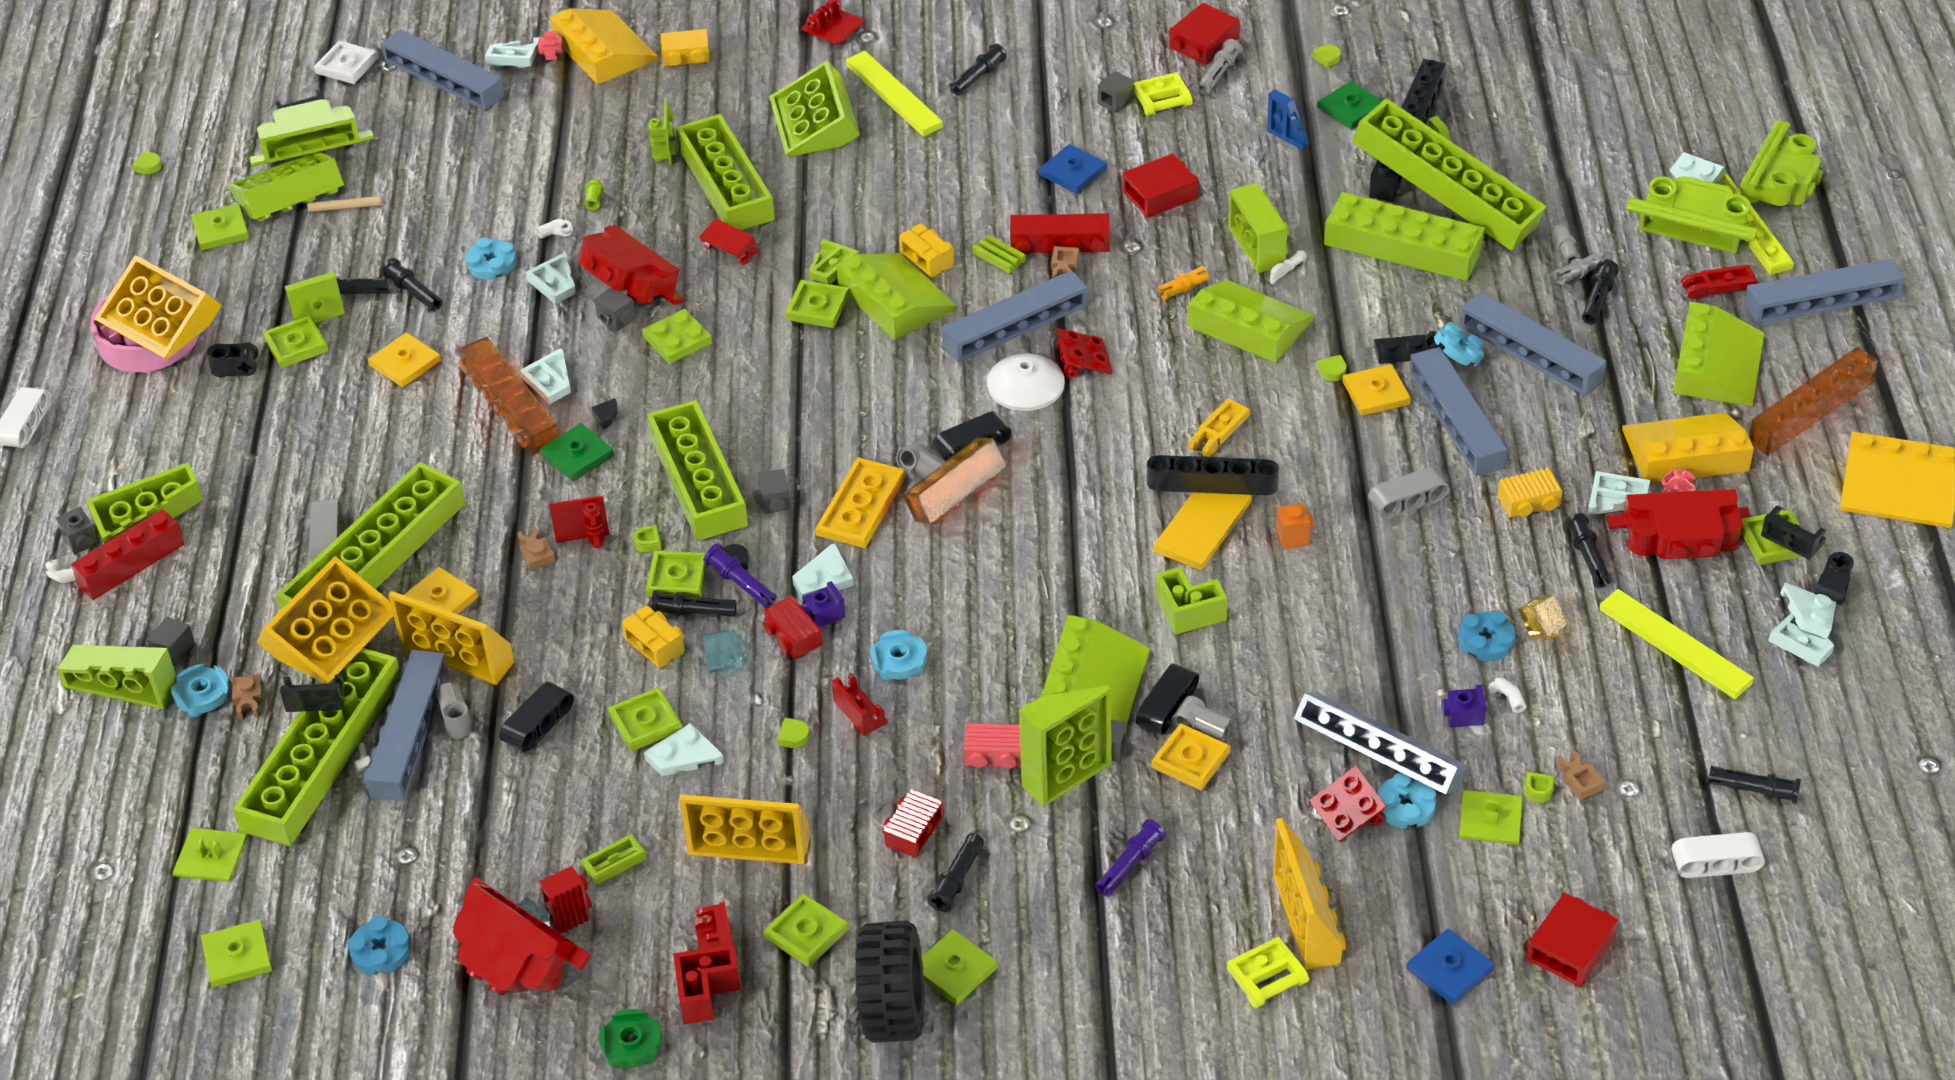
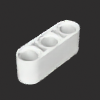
[0,387,51,448]
[1671,832,1765,878]

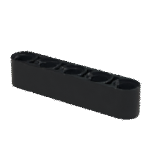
[1147,455,1279,495]

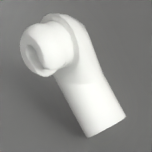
[536,219,573,239]
[45,559,76,583]
[1488,678,1526,713]

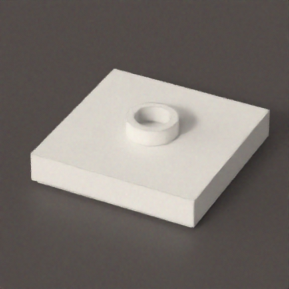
[314,41,379,84]

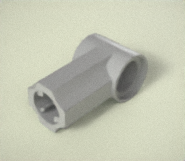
[896,442,952,486]
[435,682,472,739]
[1171,696,1233,742]

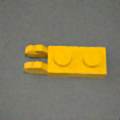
[1188,399,1250,457]

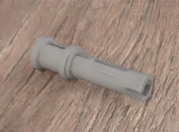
[1196,39,1243,96]

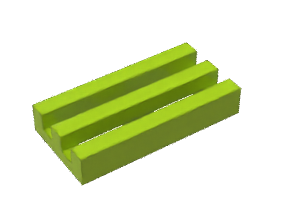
[972,234,1026,274]
[580,834,647,886]

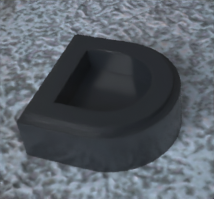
[723,544,748,570]

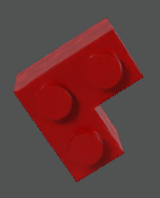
[673,944,741,1025]

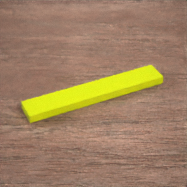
[846,51,943,137]
[1718,173,1794,275]
[1599,589,1754,699]

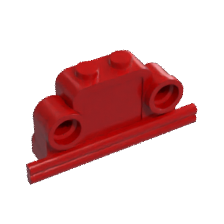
[578,225,685,305]
[1606,489,1751,559]
[453,877,591,995]

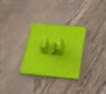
[1459,790,1522,845]
[172,828,248,882]

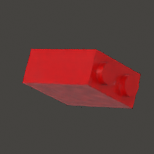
[1169,2,1240,65]
[1122,153,1200,218]
[1526,892,1619,988]

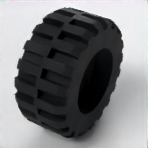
[855,921,925,1043]

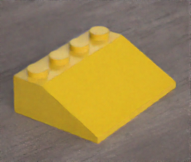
[550,8,658,85]
[94,255,222,360]
[1622,412,1754,484]
[1840,432,1955,528]
[257,556,394,684]
[388,591,514,685]
[679,795,810,864]
[1273,818,1346,970]

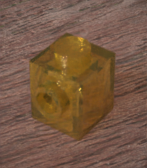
[1518,594,1568,640]

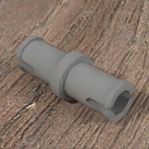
[1553,224,1580,265]
[1554,252,1602,285]

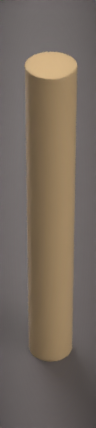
[307,196,382,213]

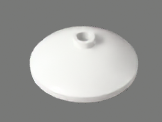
[987,353,1065,411]

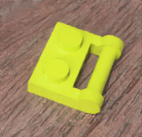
[1134,72,1193,116]
[1227,936,1309,1008]

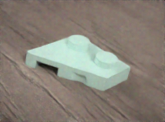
[525,252,576,304]
[520,348,571,405]
[792,543,854,602]
[1780,583,1836,639]
[1768,613,1835,667]

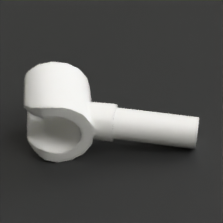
[353,743,371,777]

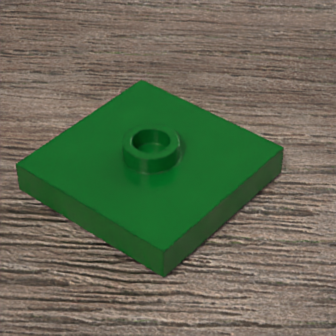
[1317,81,1383,129]
[540,423,614,481]

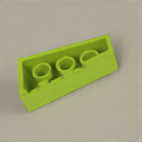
[86,462,203,544]
[57,645,177,710]

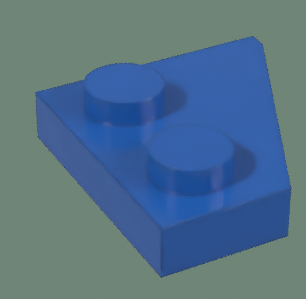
[1267,89,1309,150]

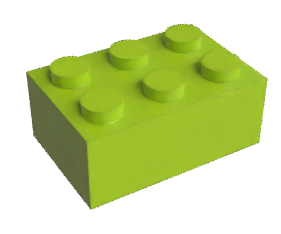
[1228,183,1290,273]

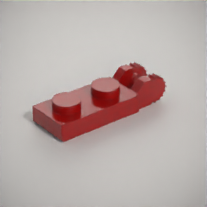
[1681,264,1758,299]

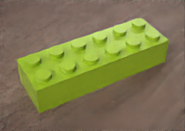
[676,114,775,230]
[1324,192,1485,281]
[646,400,748,541]

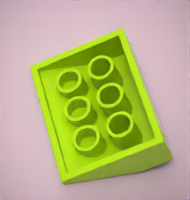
[769,60,860,157]
[227,152,344,221]
[836,253,957,340]
[1188,279,1315,363]
[1673,302,1764,406]
[1041,615,1150,729]
[1019,685,1112,807]

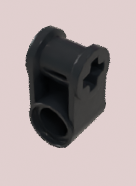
[207,342,259,377]
[1814,552,1854,606]

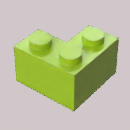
[1155,567,1228,635]

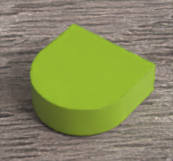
[1312,45,1341,68]
[1429,116,1450,140]
[132,151,162,175]
[1316,355,1346,382]
[632,525,662,553]
[777,718,810,748]
[1523,771,1556,803]

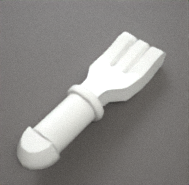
[1270,250,1307,284]

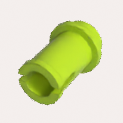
[584,179,604,210]

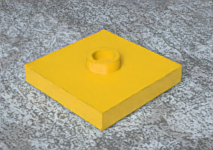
[368,332,441,388]
[1342,364,1411,416]
[404,567,478,614]
[1151,723,1231,791]

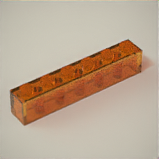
[459,336,559,456]
[1749,347,1878,456]

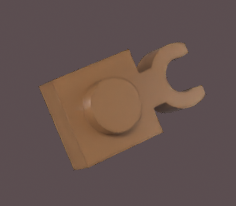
[1051,246,1079,278]
[518,527,555,571]
[232,674,263,720]
[1557,750,1606,800]

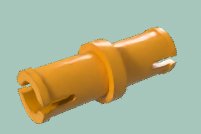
[1158,266,1209,301]

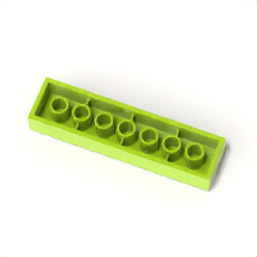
[1352,98,1547,251]
[276,462,465,610]
[233,648,401,847]

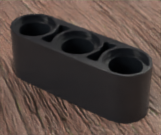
[932,411,1012,465]
[1135,663,1200,735]
[499,681,574,753]

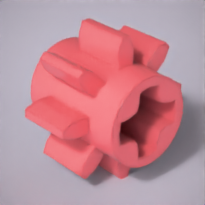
[538,31,564,60]
[1662,468,1696,493]

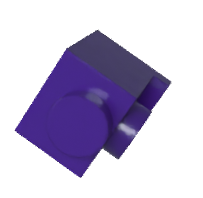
[800,581,845,628]
[1441,685,1486,727]

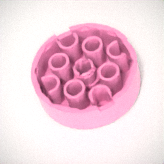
[91,294,199,373]

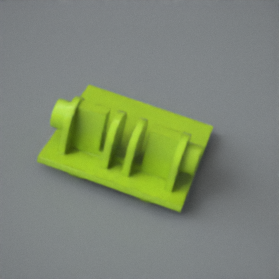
[648,98,676,166]

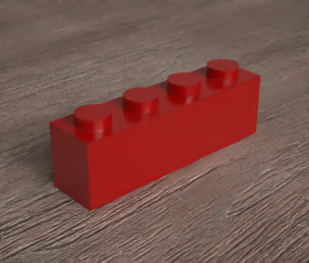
[1010,213,1110,253]
[71,509,184,600]

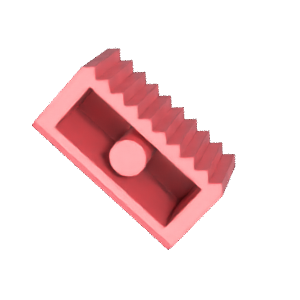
[964,723,1021,769]

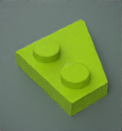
[808,239,859,284]

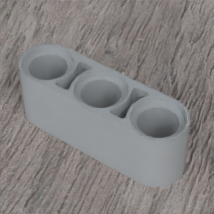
[1368,467,1450,519]
[310,499,342,561]

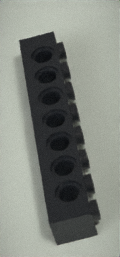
[1369,59,1446,202]

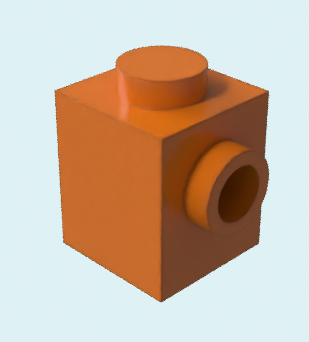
[1276,503,1314,549]

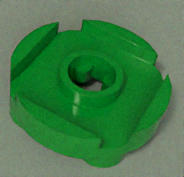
[598,1009,662,1068]

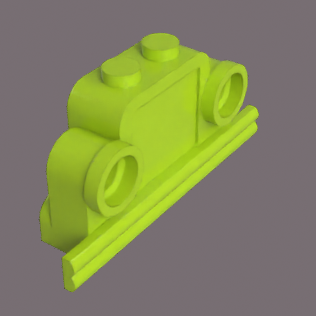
[249,100,374,167]
[1740,120,1823,206]
[1625,176,1758,254]

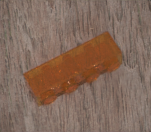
[902,438,1006,524]

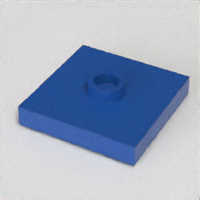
[1039,144,1107,194]
[1406,928,1495,1005]

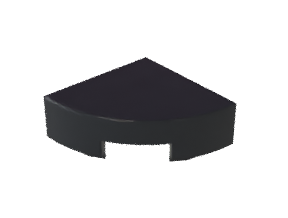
[591,398,618,429]

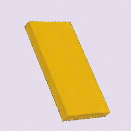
[815,457,907,549]
[1153,493,1252,571]

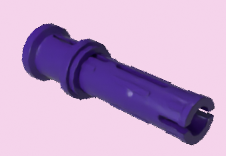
[703,543,777,608]
[1095,819,1166,897]

